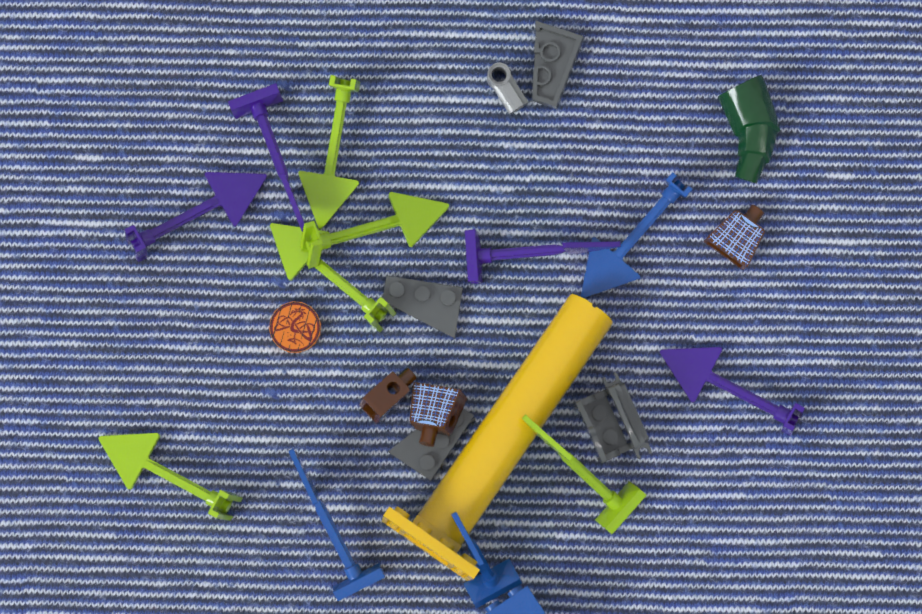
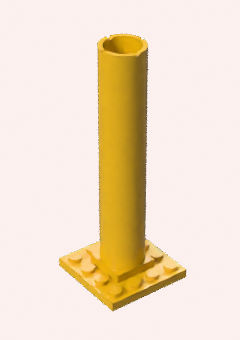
[382,294,613,581]

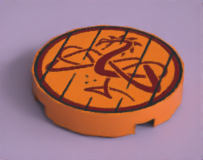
[269,302,321,353]

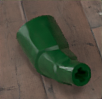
[718,74,781,184]

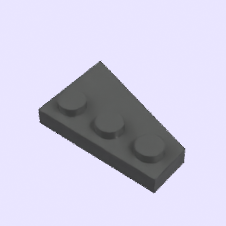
[532,21,584,109]
[383,275,463,339]
[388,408,474,481]

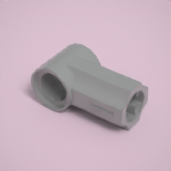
[487,63,528,115]

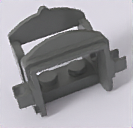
[574,372,652,463]

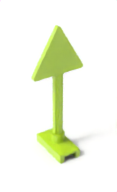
[298,75,360,229]
[300,192,449,269]
[270,223,396,333]
[522,415,647,534]
[99,433,243,521]

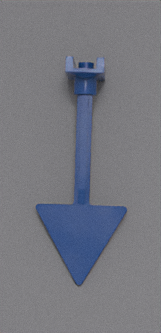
[581,172,692,298]
[288,449,385,601]
[451,512,522,609]

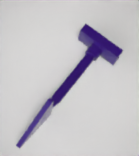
[228,83,304,232]
[124,172,267,263]
[465,229,621,284]
[660,347,805,436]

